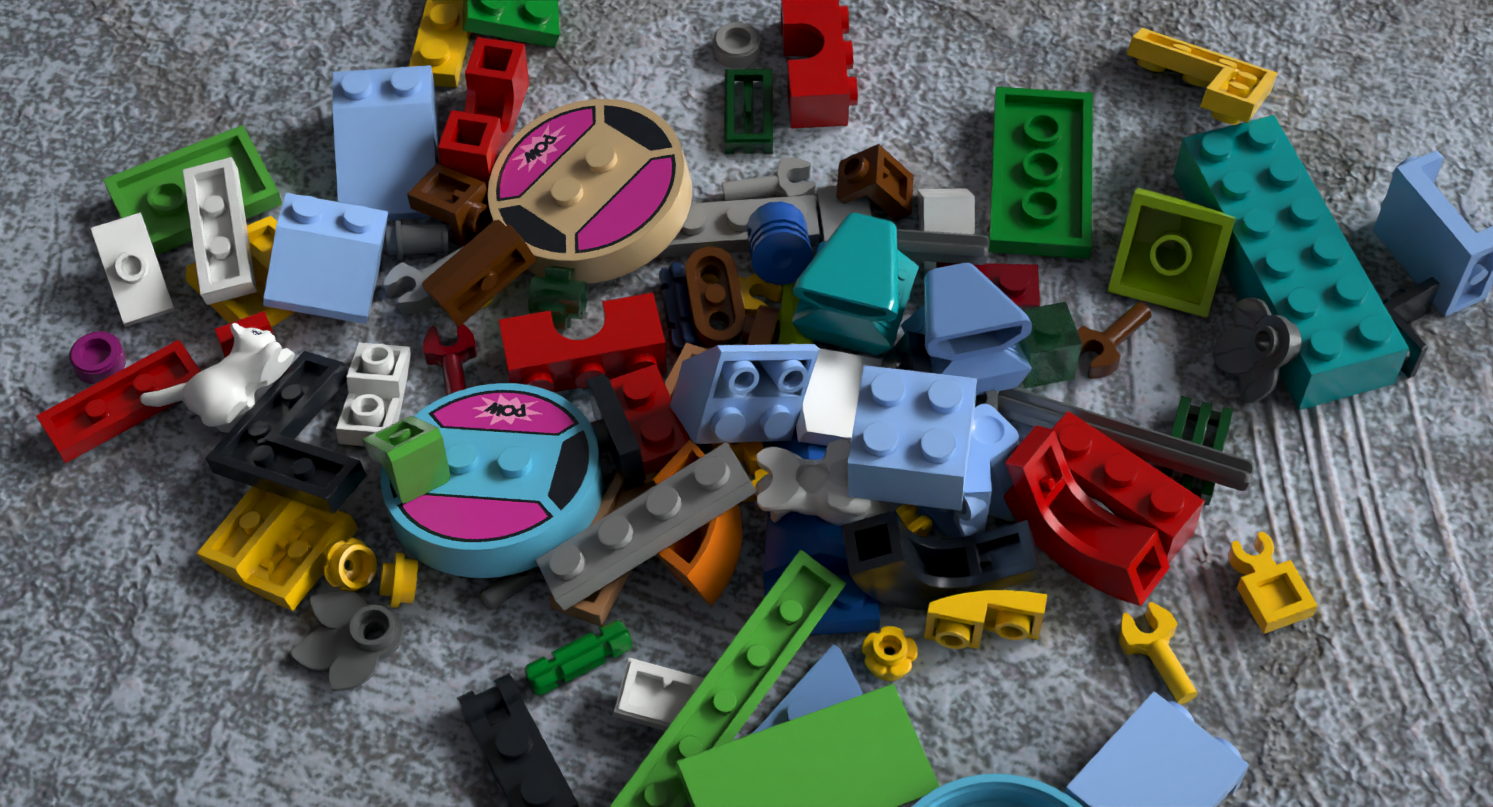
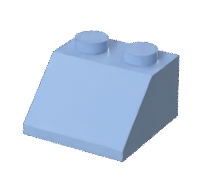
[263,193,388,324]

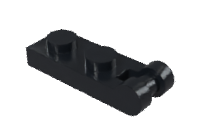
[456,673,579,807]

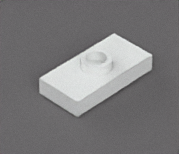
[90,212,175,327]
[612,658,705,731]

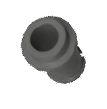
[386,220,449,261]

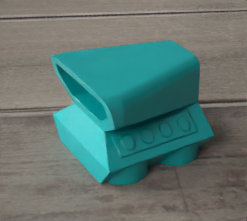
[791,213,919,356]

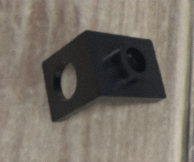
[1383,277,1440,378]

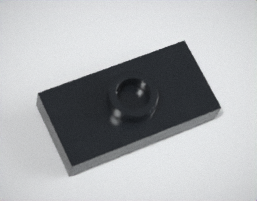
[586,374,646,490]

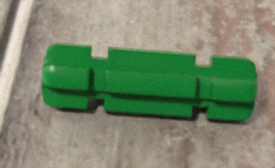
[524,620,632,695]

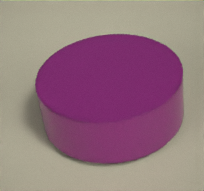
[69,331,126,384]

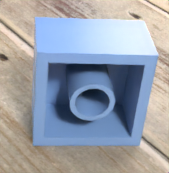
[848,365,977,511]

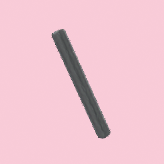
[998,388,1254,491]

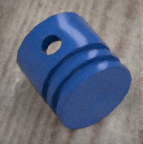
[747,201,812,285]

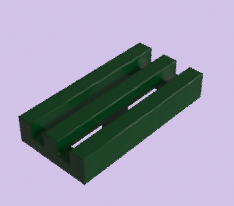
[724,69,773,154]
[1161,396,1234,506]

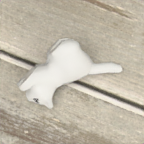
[140,323,295,433]
[755,439,892,526]

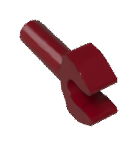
[423,324,477,396]

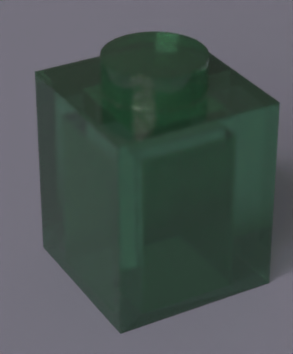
[1019,301,1082,389]

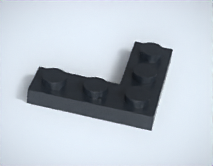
[205,351,367,514]

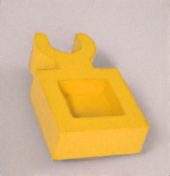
[1228,531,1318,634]

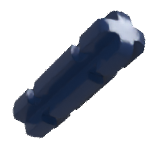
[659,262,701,355]

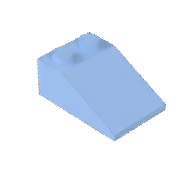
[332,65,439,221]

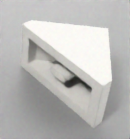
[917,188,975,275]

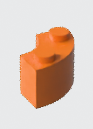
[653,440,743,607]

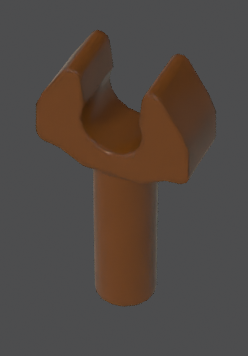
[1068,302,1152,379]

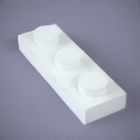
[183,157,257,305]

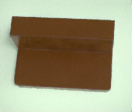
[422,220,536,327]

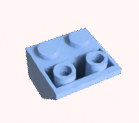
[670,344,820,444]

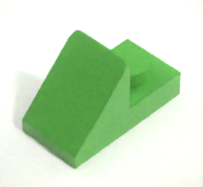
[362,416,451,503]

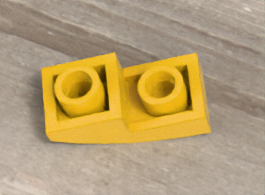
[924,590,1048,649]

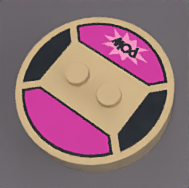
[488,99,692,284]

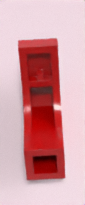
[1003,425,1170,606]

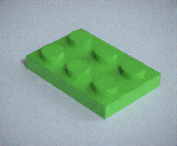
[103,125,282,255]

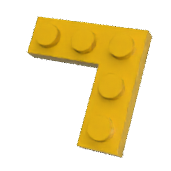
[1126,28,1278,125]

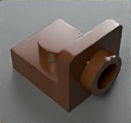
[836,144,914,221]
[407,163,492,247]

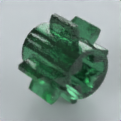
[528,266,588,330]

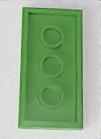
[675,683,940,807]

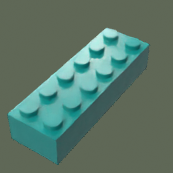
[1173,115,1409,410]

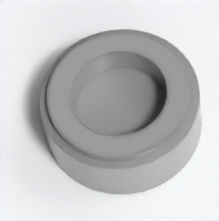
[713,22,761,69]

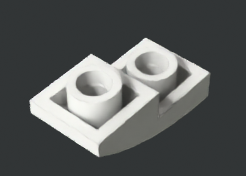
[336,342,411,446]

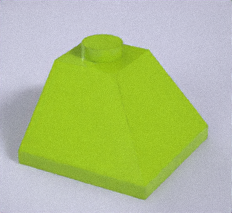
[1107,188,1235,318]

